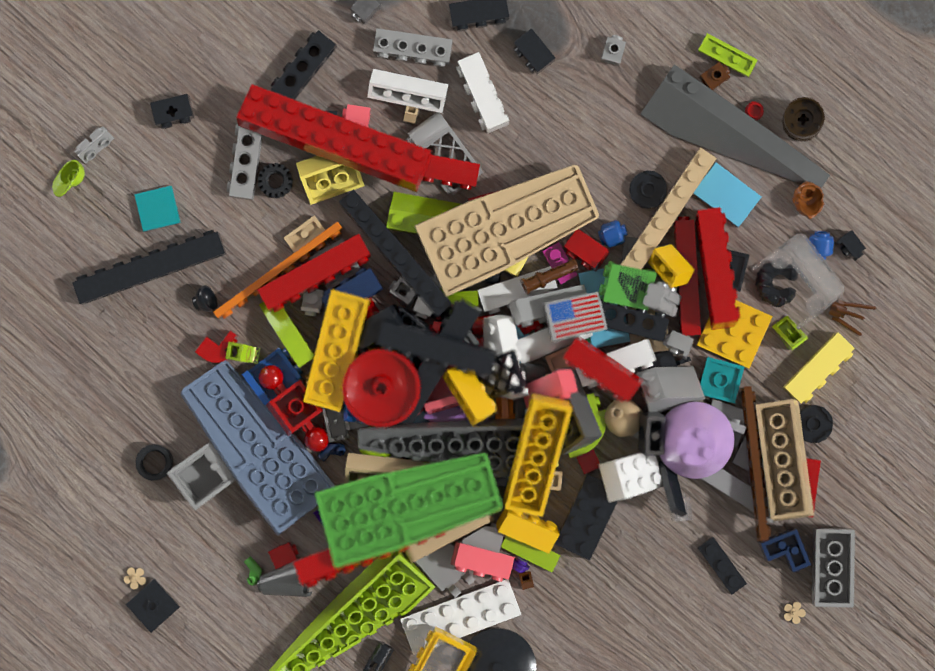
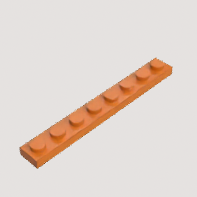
[213,221,343,319]

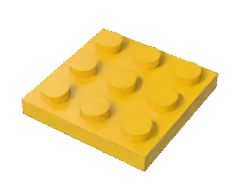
[696,300,773,369]

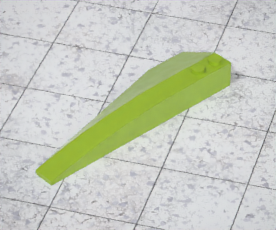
[269,551,435,671]

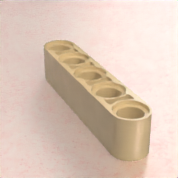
[405,514,495,563]

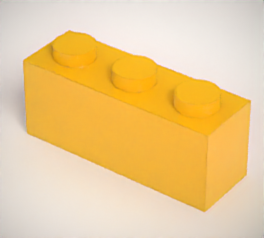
[442,366,496,426]
[496,508,560,554]

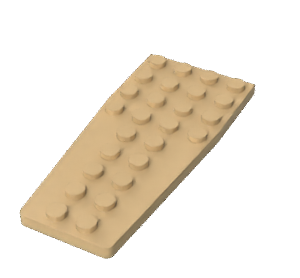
[415,165,599,297]

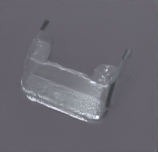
[751,234,844,330]

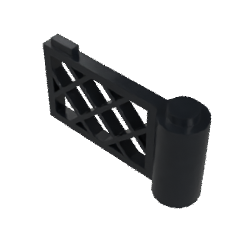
[475,349,526,400]

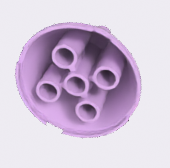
[660,402,734,479]

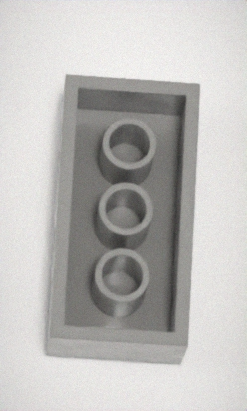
[812,528,855,607]

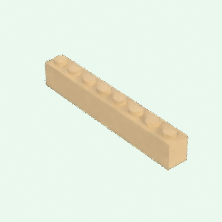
[620,148,717,269]

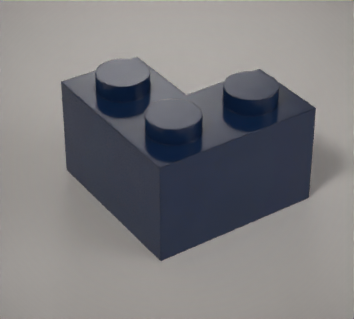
[758,528,811,572]

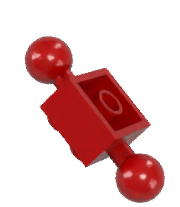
[259,365,329,452]

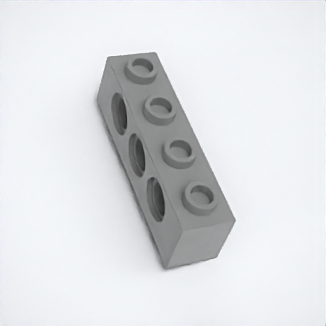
[227,124,263,200]

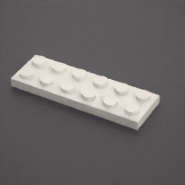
[400,579,521,655]

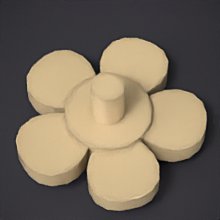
[124,567,146,589]
[784,602,806,624]

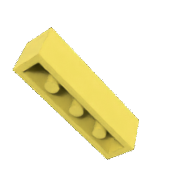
[782,332,855,404]

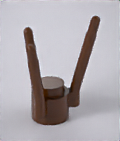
[828,300,876,336]

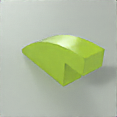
[259,301,315,368]

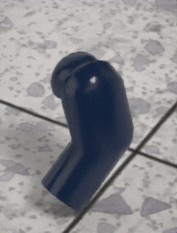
[317,443,346,462]

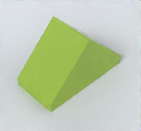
[772,315,808,350]

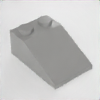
[637,367,705,413]

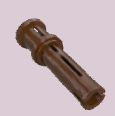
[520,259,579,295]

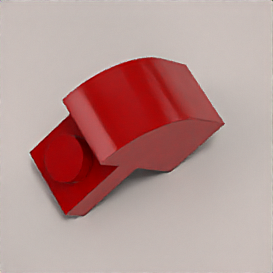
[195,331,238,363]

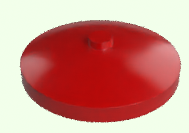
[342,349,421,427]

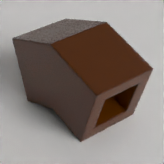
[519,571,534,590]

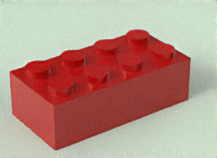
[563,337,644,402]

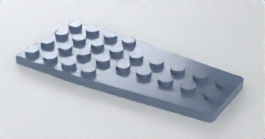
[181,361,335,536]

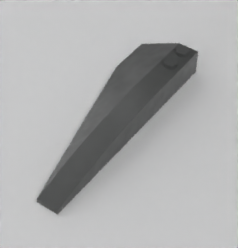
[640,64,830,188]
[358,418,525,480]

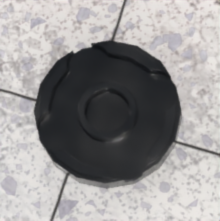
[629,170,668,209]
[800,405,833,443]

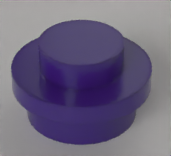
[512,557,530,573]

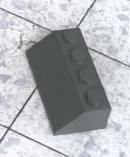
[554,367,602,455]

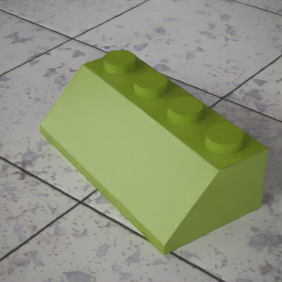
[387,192,461,235]

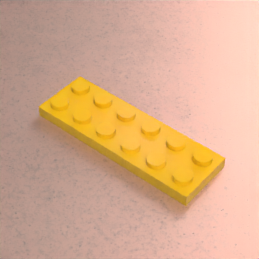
[303,289,370,412]

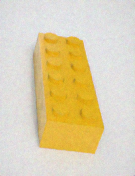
[503,393,572,517]

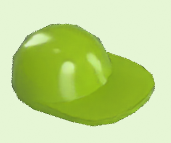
[52,160,85,197]

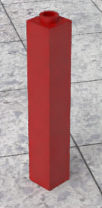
[674,216,701,336]

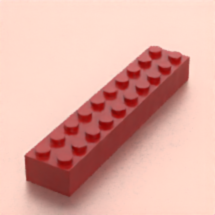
[236,84,431,193]

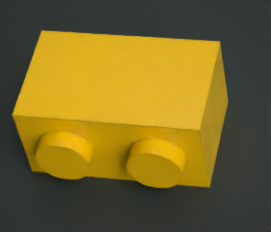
[648,244,694,288]

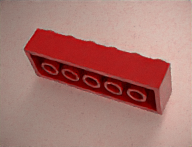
[695,207,740,330]

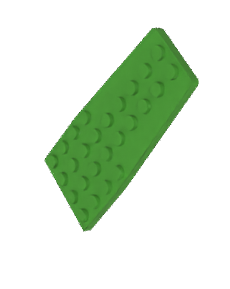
[315,453,502,568]

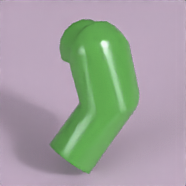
[244,556,262,586]

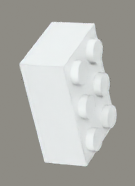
[599,452,663,502]

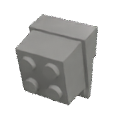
[167,441,236,510]

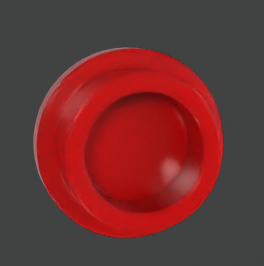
[745,101,764,121]

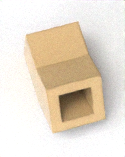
[403,106,419,125]

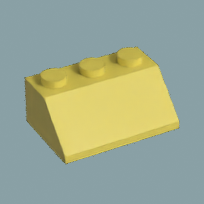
[296,156,365,205]

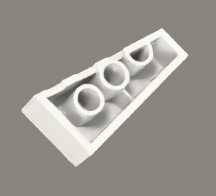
[456,52,509,134]
[483,315,529,399]

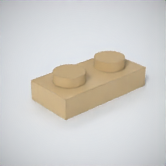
[284,215,325,253]

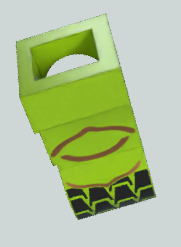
[226,342,260,363]

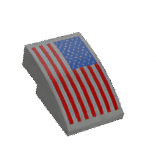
[543,292,607,342]

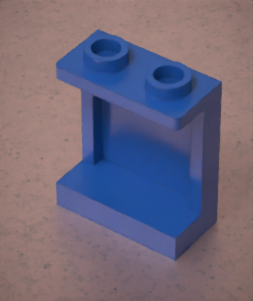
[242,347,303,406]

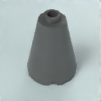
[257,558,312,597]

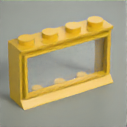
[408,626,476,671]

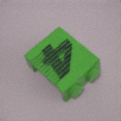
[599,261,657,310]

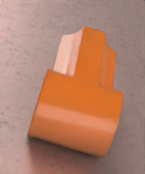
[495,397,515,419]

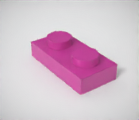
[542,242,577,285]

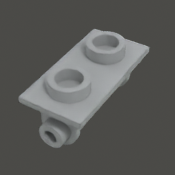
[74,126,114,163]

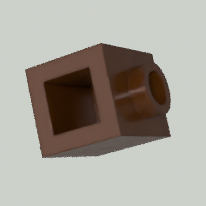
[699,62,730,90]

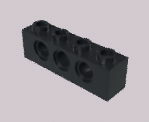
[270,30,337,100]
[600,298,669,342]

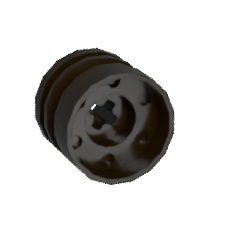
[782,97,825,142]

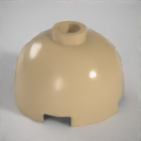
[604,399,643,438]

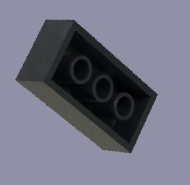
[555,474,618,561]

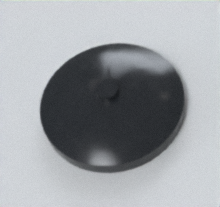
[460,628,536,671]

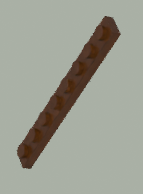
[740,386,771,542]

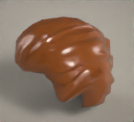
[792,181,825,219]

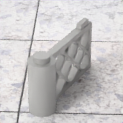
[407,112,484,195]

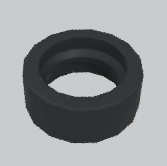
[135,444,173,481]

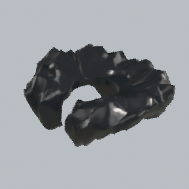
[755,258,799,307]

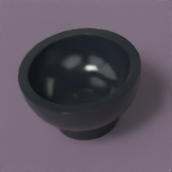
[192,285,218,312]

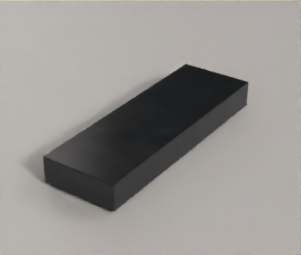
[658,461,687,517]

